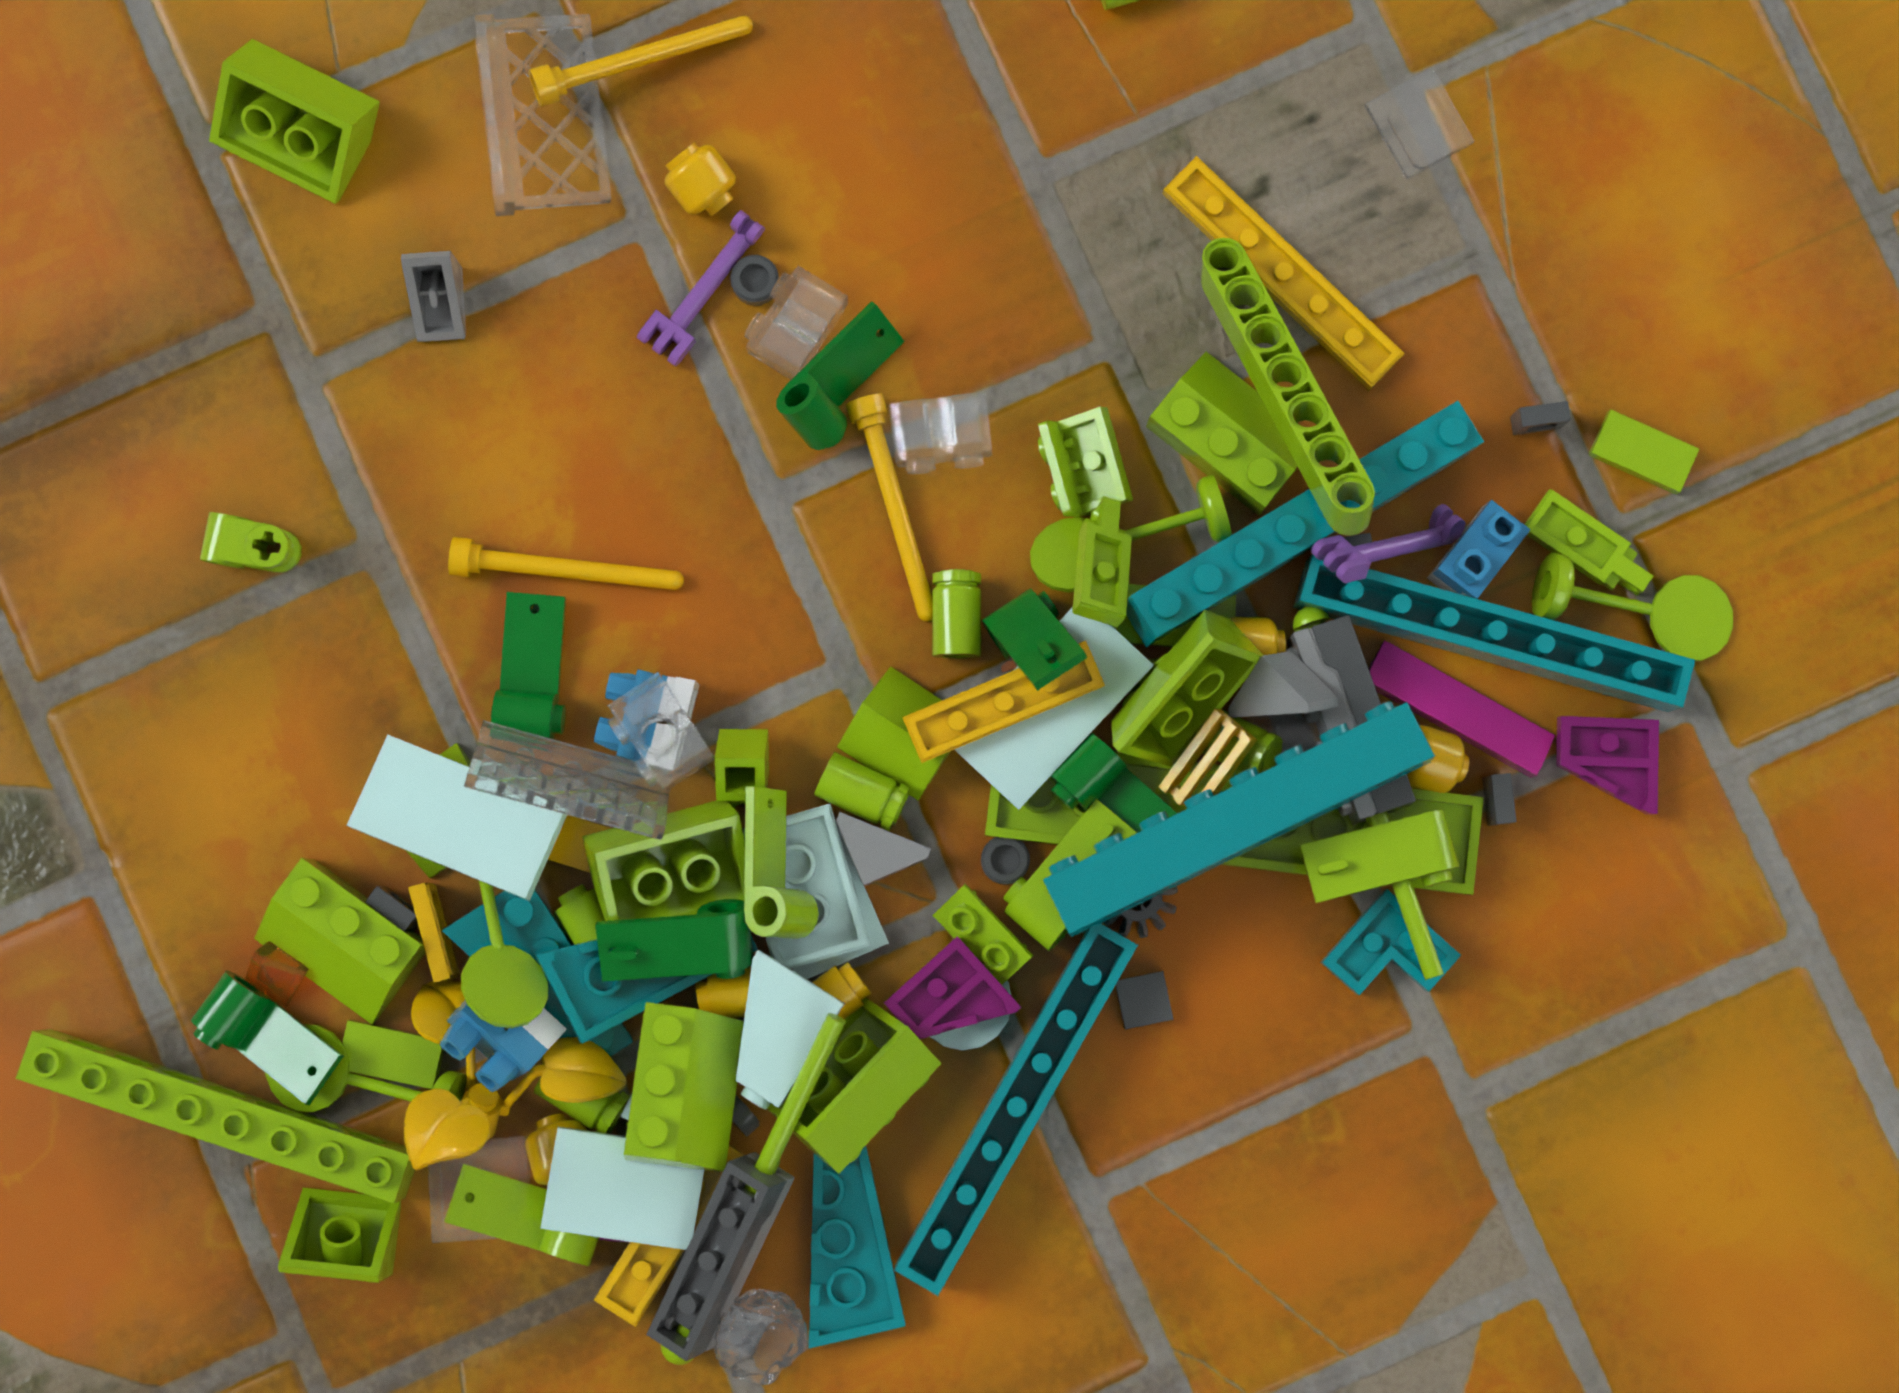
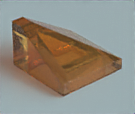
[245,941,309,1008]

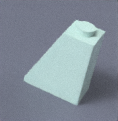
[736,950,845,1110]

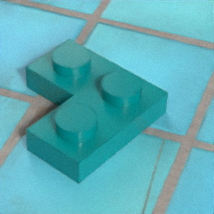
[1320,889,1461,996]

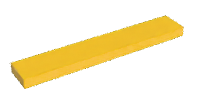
[1162,156,1405,391]

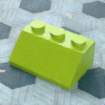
[209,39,380,204]
[1146,351,1298,516]
[1111,610,1264,767]
[582,801,745,921]
[254,858,426,1025]
[767,998,942,1174]
[624,1002,744,1172]

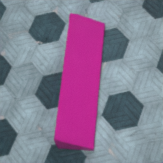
[1368,640,1555,778]

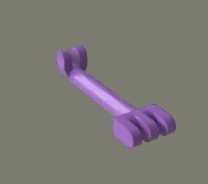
[637,210,765,367]
[1311,504,1465,583]

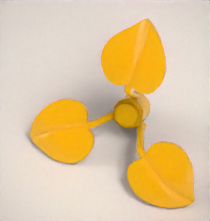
[404,980,626,1170]

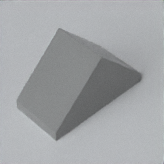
[401,251,466,342]
[1228,651,1338,718]
[836,812,932,886]

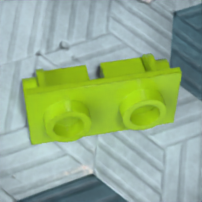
[932,884,1033,985]

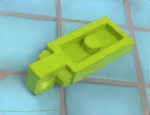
[1524,489,1654,596]
[1072,496,1132,627]

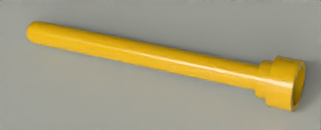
[528,16,753,107]
[846,393,932,622]
[448,537,684,590]

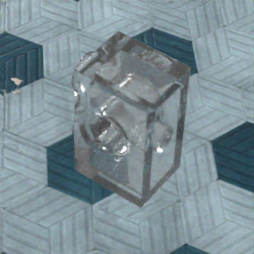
[607,672,715,791]

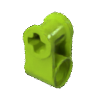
[200,512,301,573]

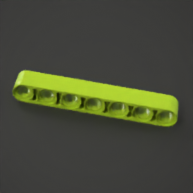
[1201,238,1375,536]

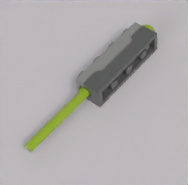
[1285,606,1444,980]
[646,1013,846,1365]

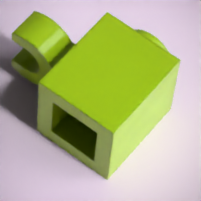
[715,729,769,809]

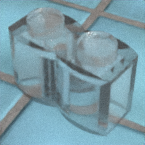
[744,265,848,380]
[889,393,993,474]

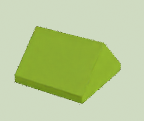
[837,666,951,801]
[278,1188,401,1283]

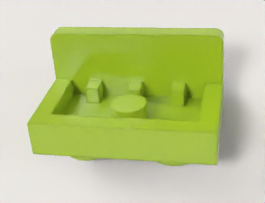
[1038,406,1133,517]

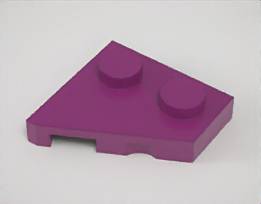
[1556,716,1659,815]
[884,936,1021,1039]

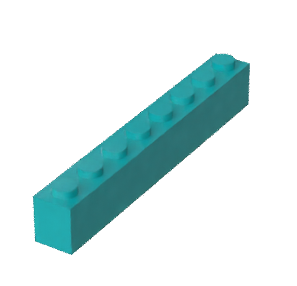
[1126,401,1484,648]
[1293,554,1695,712]
[1043,701,1435,938]
[894,923,1138,1296]

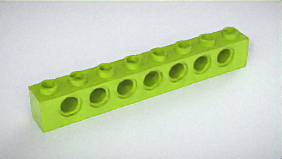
[16,1029,415,1204]

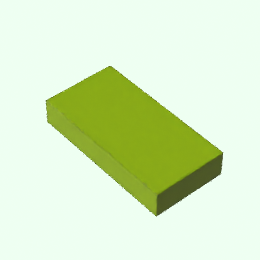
[1588,409,1699,495]
[342,1020,444,1089]

